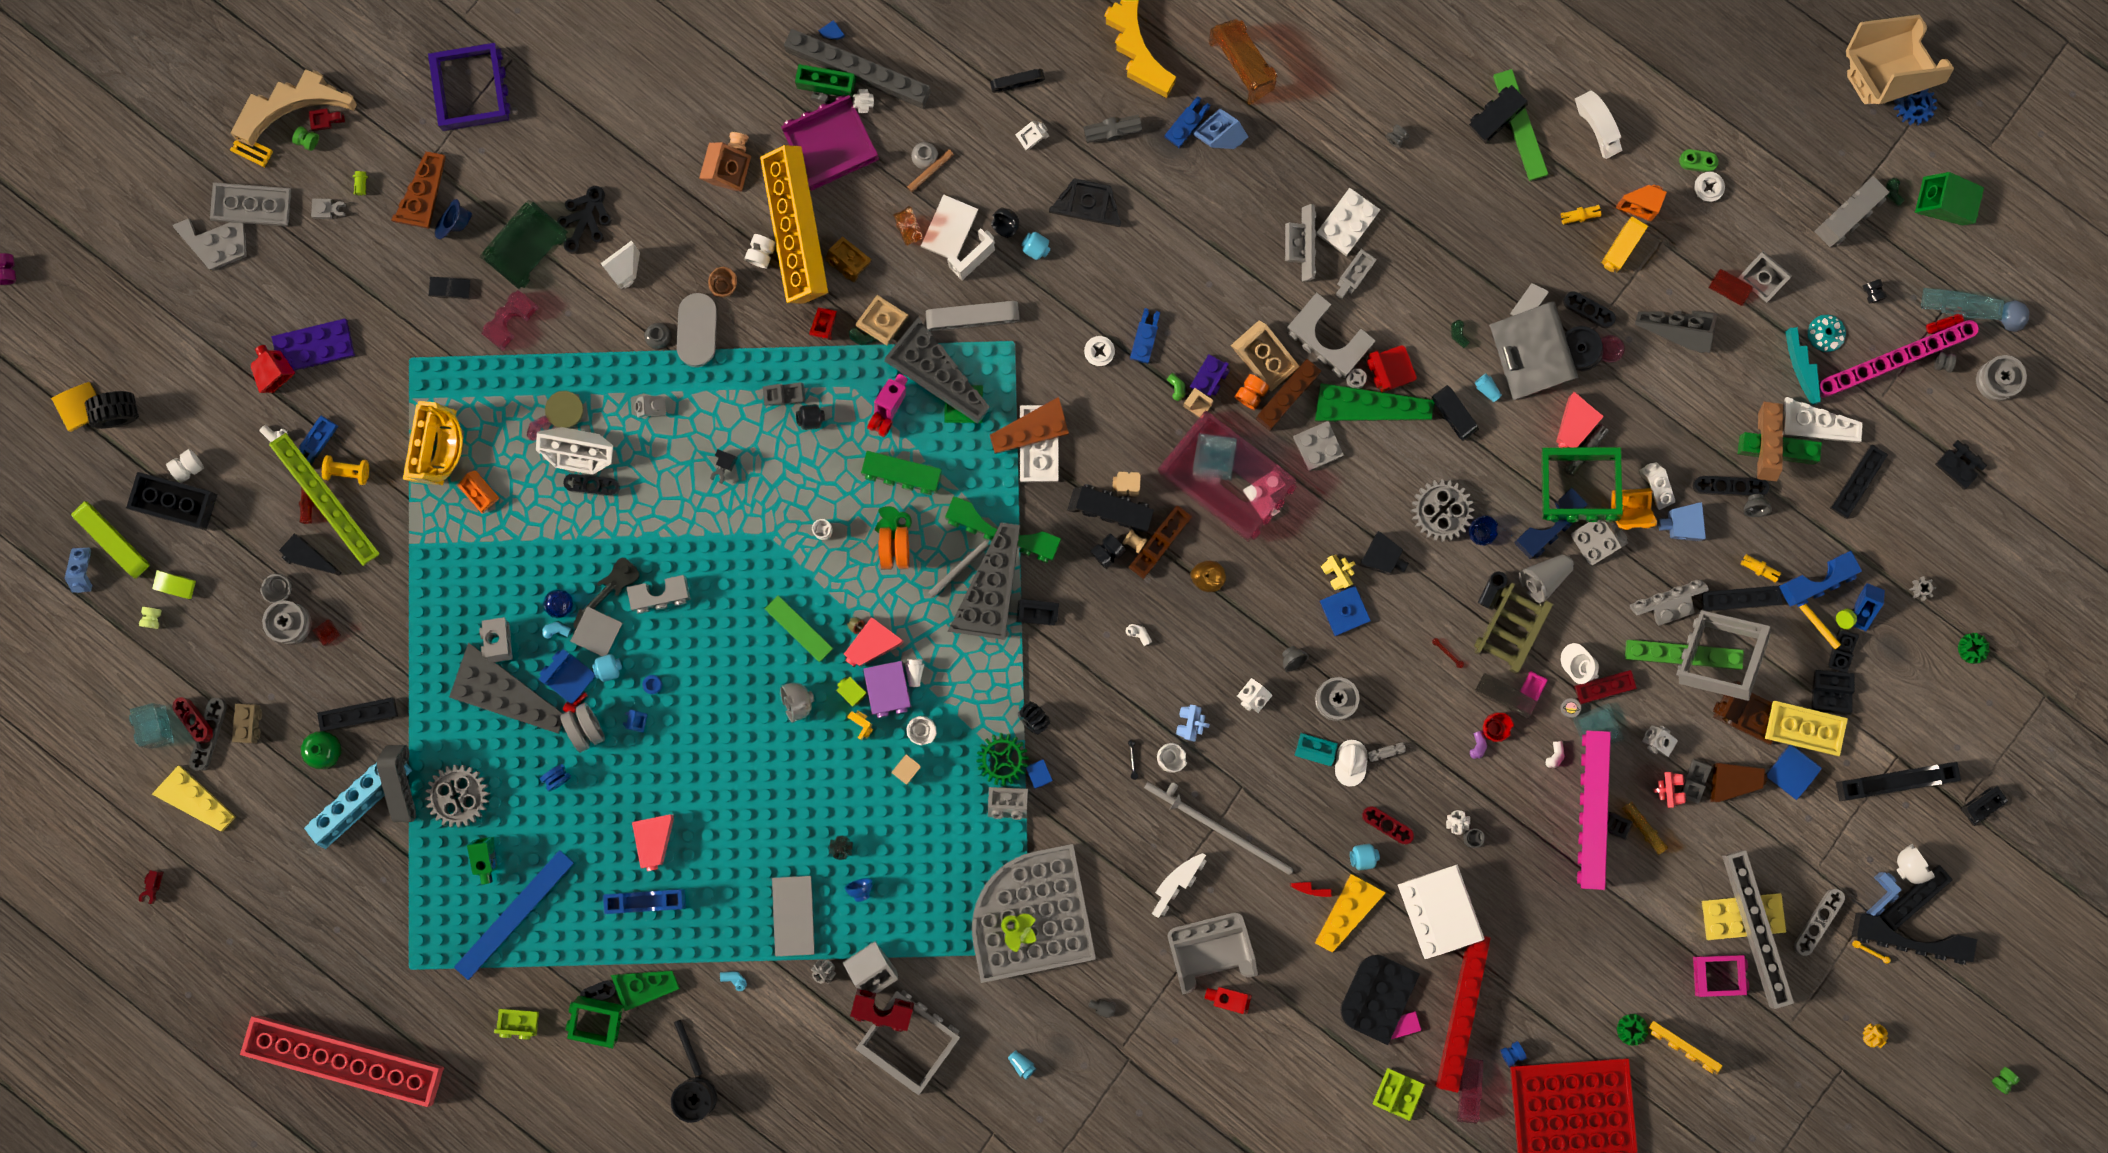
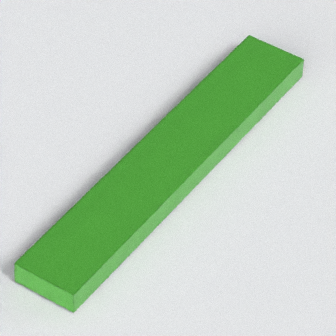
[1493,69,1548,182]

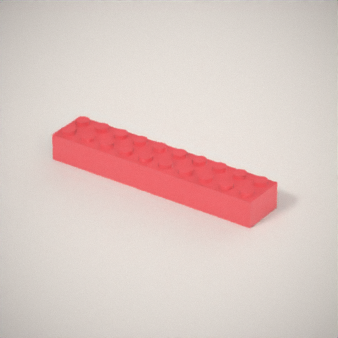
[240,1015,444,1107]

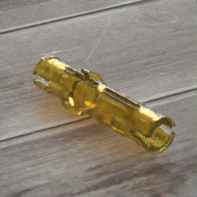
[1622,801,1668,855]

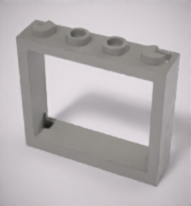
[1676,610,1770,701]
[856,990,961,1095]

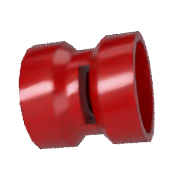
[867,412,893,437]

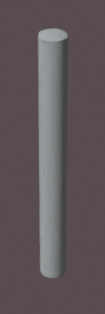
[928,541,989,597]

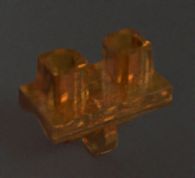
[893,206,923,246]

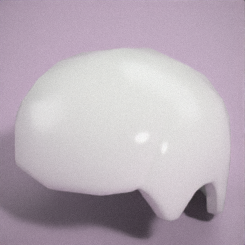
[907,716,937,746]
[1157,743,1187,773]

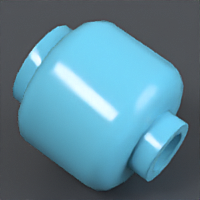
[1021,232,1051,260]
[592,654,622,682]
[1350,844,1380,871]

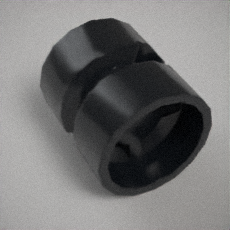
[1090,533,1126,570]

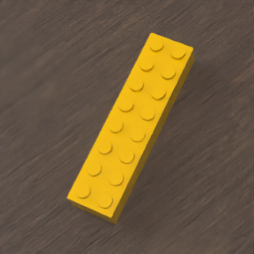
[760,145,828,304]

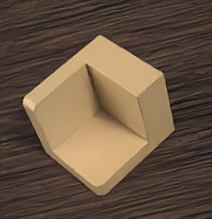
[1183,388,1213,419]
[891,754,921,785]

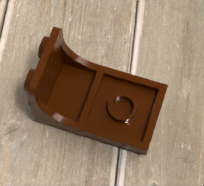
[1713,681,1773,745]

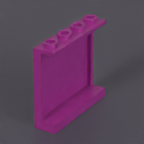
[781,95,879,191]

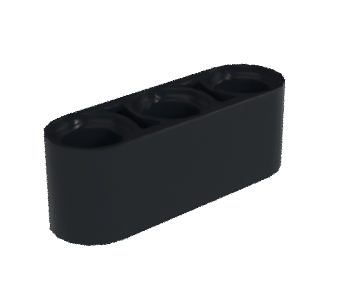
[1431,385,1479,441]

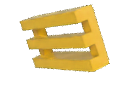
[230,140,273,168]

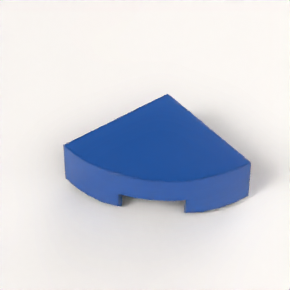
[818,20,845,40]

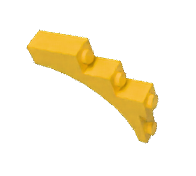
[1104,0,1176,98]

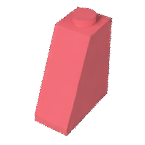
[1556,392,1604,448]
[844,617,904,667]
[632,814,674,871]

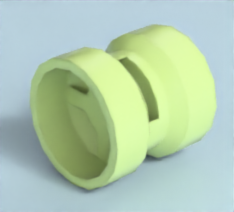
[139,607,162,629]

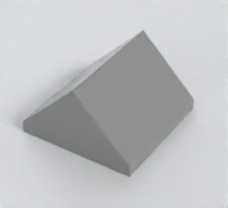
[1738,251,1792,303]

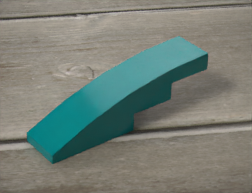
[1785,327,1821,405]

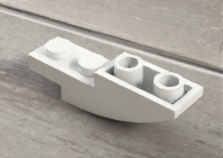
[1152,853,1207,918]

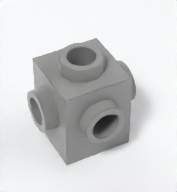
[1642,725,1678,757]

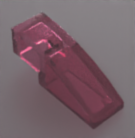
[1457,1058,1483,1124]

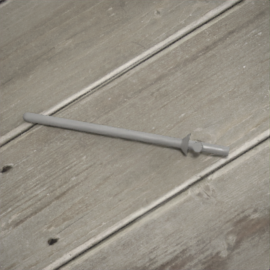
[1144,782,1293,875]

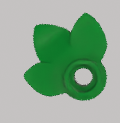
[875,506,912,539]

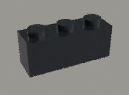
[1469,85,1528,144]

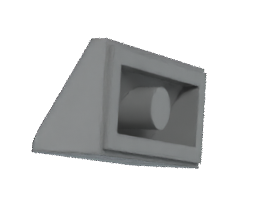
[1510,283,1549,316]

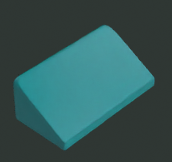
[1295,733,1338,766]

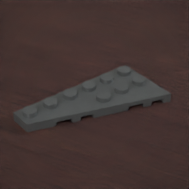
[449,643,563,734]

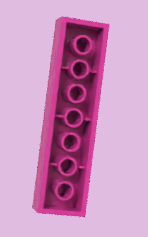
[1577,730,1611,890]

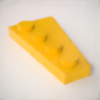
[1315,874,1386,952]
[1649,1021,1722,1075]

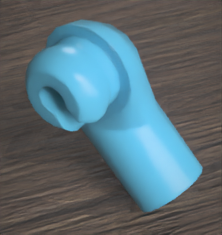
[542,622,572,639]
[720,972,747,991]

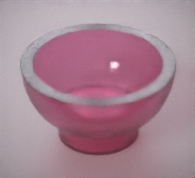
[1601,335,1625,363]

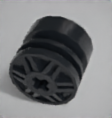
[670,1077,718,1123]

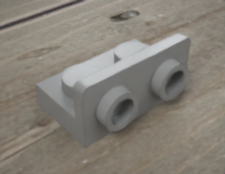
[988,787,1028,820]

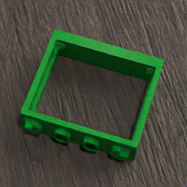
[1541,447,1623,522]

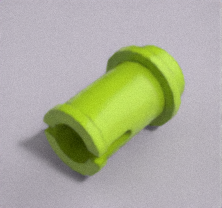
[353,171,368,196]

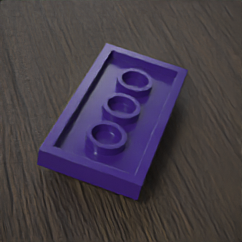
[271,319,355,371]

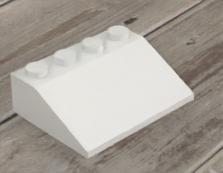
[1398,865,1484,959]

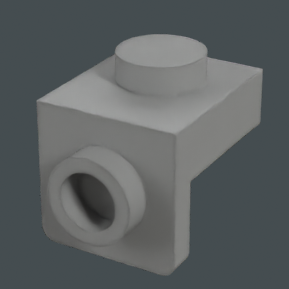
[635,396,666,418]

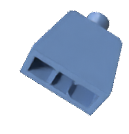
[1658,502,1706,541]

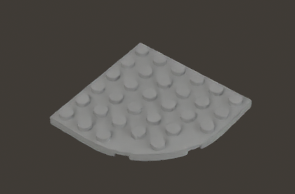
[972,844,1096,983]

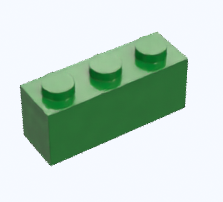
[795,64,856,98]

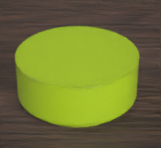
[1836,609,1857,629]

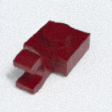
[309,108,345,131]
[139,870,164,904]

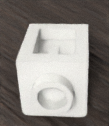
[1015,121,1049,150]

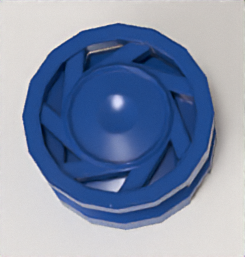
[540,764,571,792]

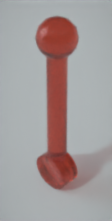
[1432,638,1464,668]

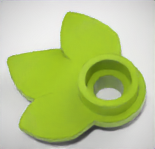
[1001,914,1036,952]

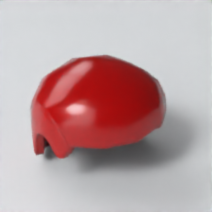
[1483,712,1514,742]

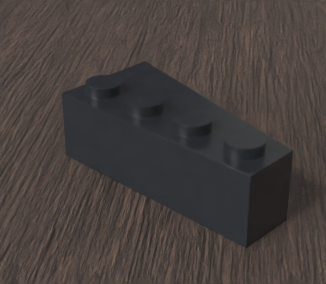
[1067,484,1154,532]

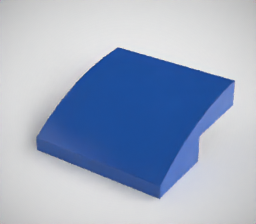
[1766,745,1822,800]

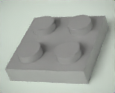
[1293,421,1344,472]

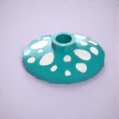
[1807,314,1846,352]

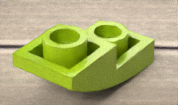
[152,570,196,599]

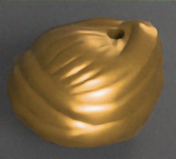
[1190,561,1226,592]

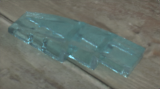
[1921,288,2004,320]

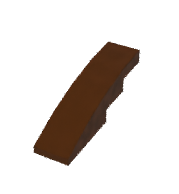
[1129,505,1192,579]

